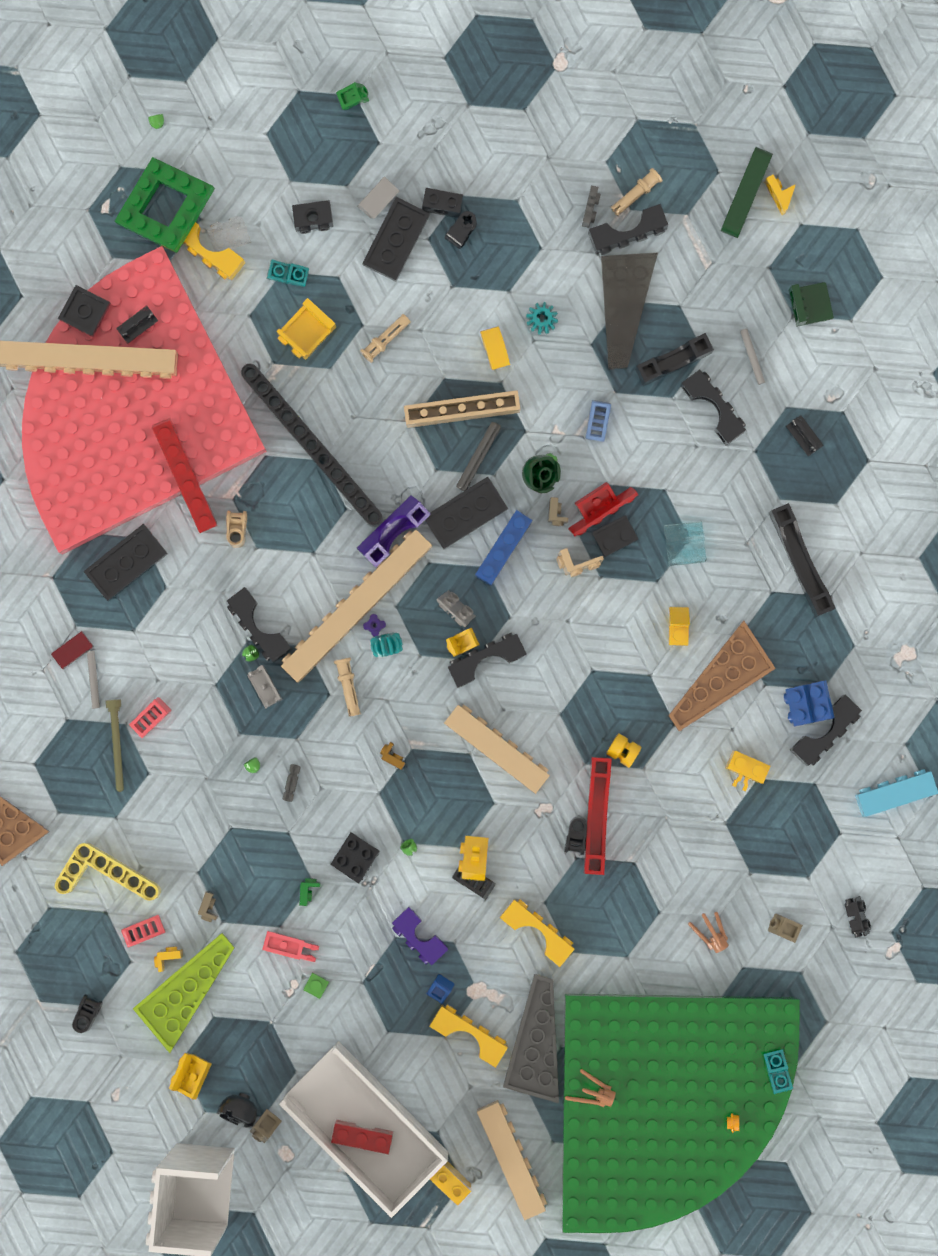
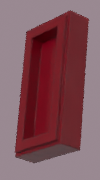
[51,631,94,669]

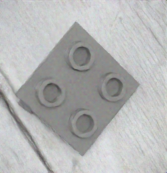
[436,590,476,627]

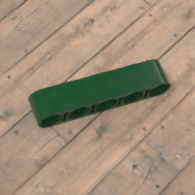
[720,147,773,238]

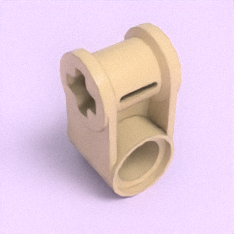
[226,510,247,548]

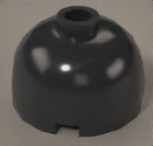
[217,1093,257,1128]

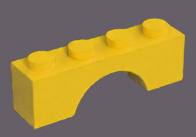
[183,222,245,281]
[500,899,574,967]
[429,1004,508,1068]

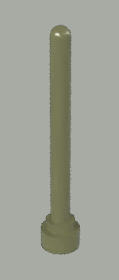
[105,699,124,792]

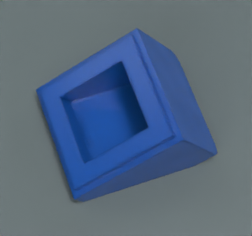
[426,974,454,1004]

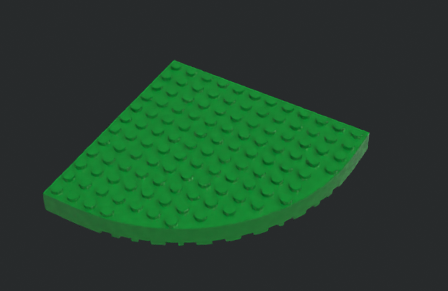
[562,994,800,1233]

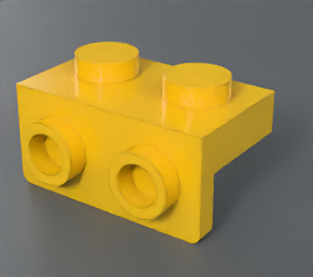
[169,1053,212,1100]

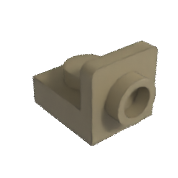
[548,497,568,526]
[198,891,218,922]
[768,914,803,943]
[250,1109,282,1143]

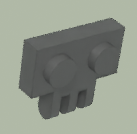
[582,185,601,228]

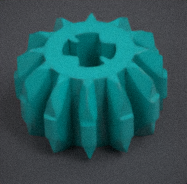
[526,302,558,335]
[370,632,403,657]

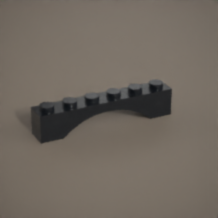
[769,503,836,618]

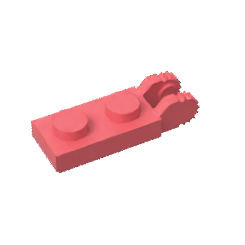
[262,931,319,962]

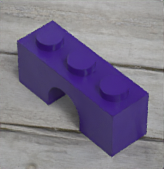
[392,907,449,966]

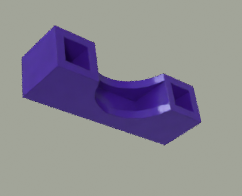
[357,495,431,568]

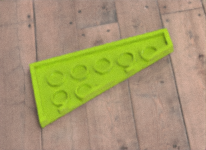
[133,933,235,1053]

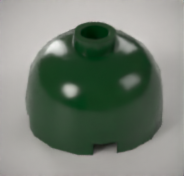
[522,455,561,493]

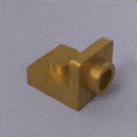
[380,742,405,770]

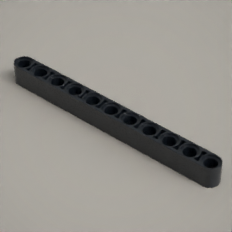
[241,364,383,527]

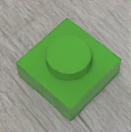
[303,972,330,999]

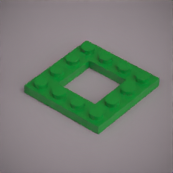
[114,157,215,253]

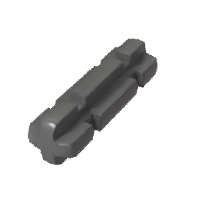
[282,764,301,802]

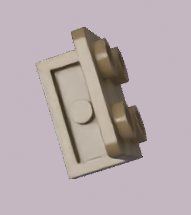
[556,548,604,577]

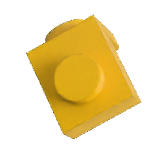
[446,628,480,657]
[154,946,183,972]

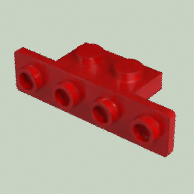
[568,482,638,536]

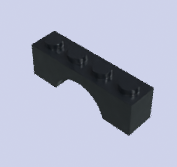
[588,204,668,255]
[635,333,714,386]
[680,369,746,446]
[227,587,292,663]
[448,632,527,688]
[790,694,862,766]

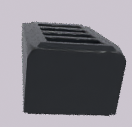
[452,867,496,900]

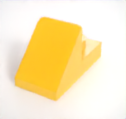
[764,175,795,215]
[669,607,690,646]

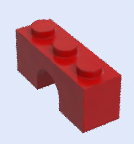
[331,1120,394,1155]

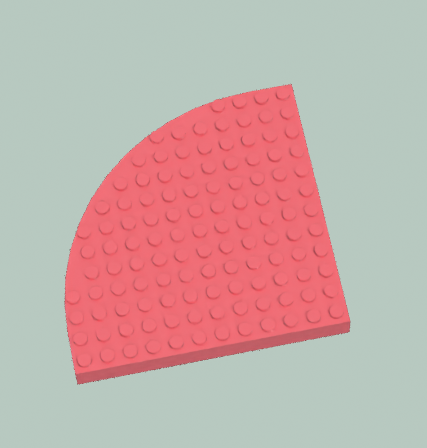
[22,246,267,555]

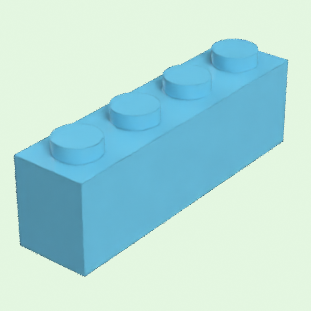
[855,769,938,817]

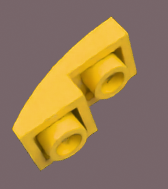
[480,326,510,370]

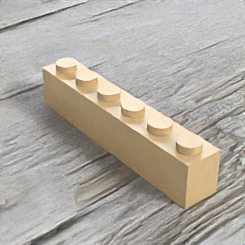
[404,390,520,428]
[444,704,550,794]
[477,1100,547,1221]

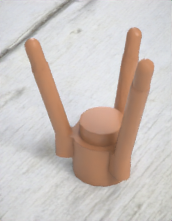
[688,912,729,953]
[565,1069,616,1107]

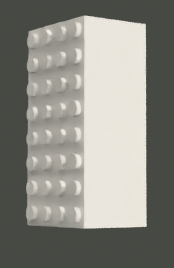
[279,1041,448,1218]
[146,1143,235,1256]

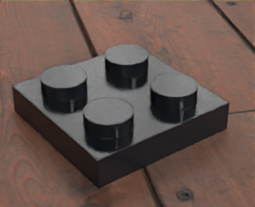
[58,285,111,337]

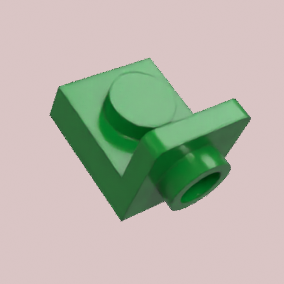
[336,82,369,110]
[299,878,321,906]

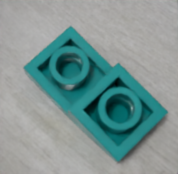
[266,259,309,287]
[764,1049,793,1094]

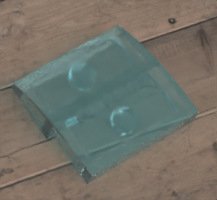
[664,521,707,566]

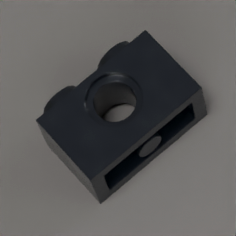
[422,188,463,218]
[292,200,334,234]

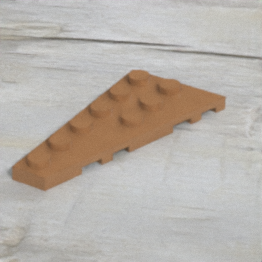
[668,621,776,731]
[0,796,50,866]

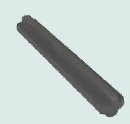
[456,422,501,491]

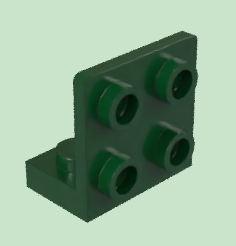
[788,282,834,327]

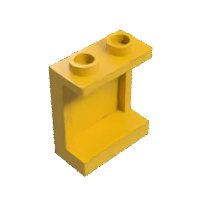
[276,298,336,360]
[430,1161,471,1205]

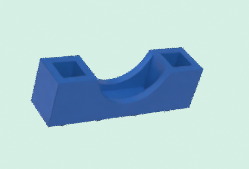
[475,510,533,586]

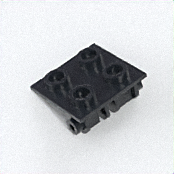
[330,832,380,884]

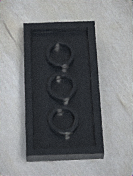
[362,197,430,282]
[425,477,508,550]
[84,523,168,602]

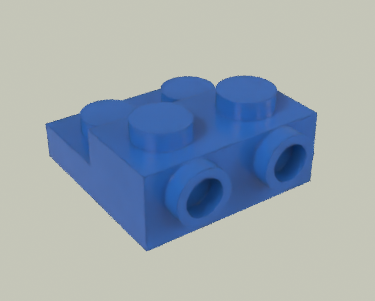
[784,680,835,727]

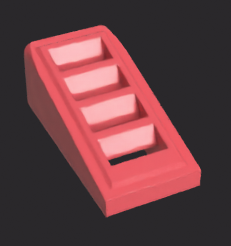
[129,697,172,738]
[121,915,166,948]

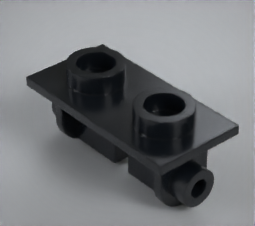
[116,306,158,344]
[786,415,824,457]
[844,896,871,938]

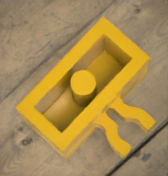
[725,751,771,792]
[458,836,489,881]

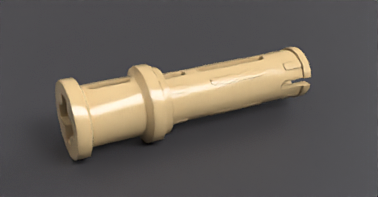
[610,168,663,216]
[360,314,411,363]
[334,657,361,717]

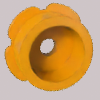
[727,1113,739,1133]

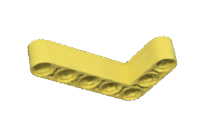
[55,843,161,901]

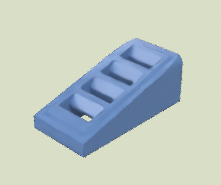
[586,400,611,442]

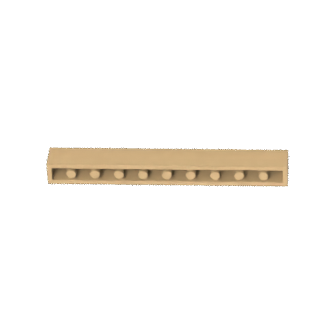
[0,341,178,379]
[281,530,433,683]

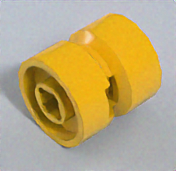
[606,733,642,768]

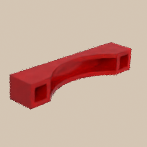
[152,418,217,533]
[584,757,612,875]

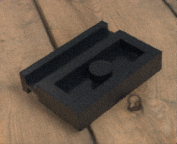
[592,515,639,558]

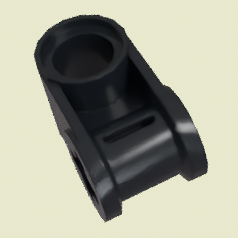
[444,211,477,249]
[564,817,587,855]
[72,994,103,1033]

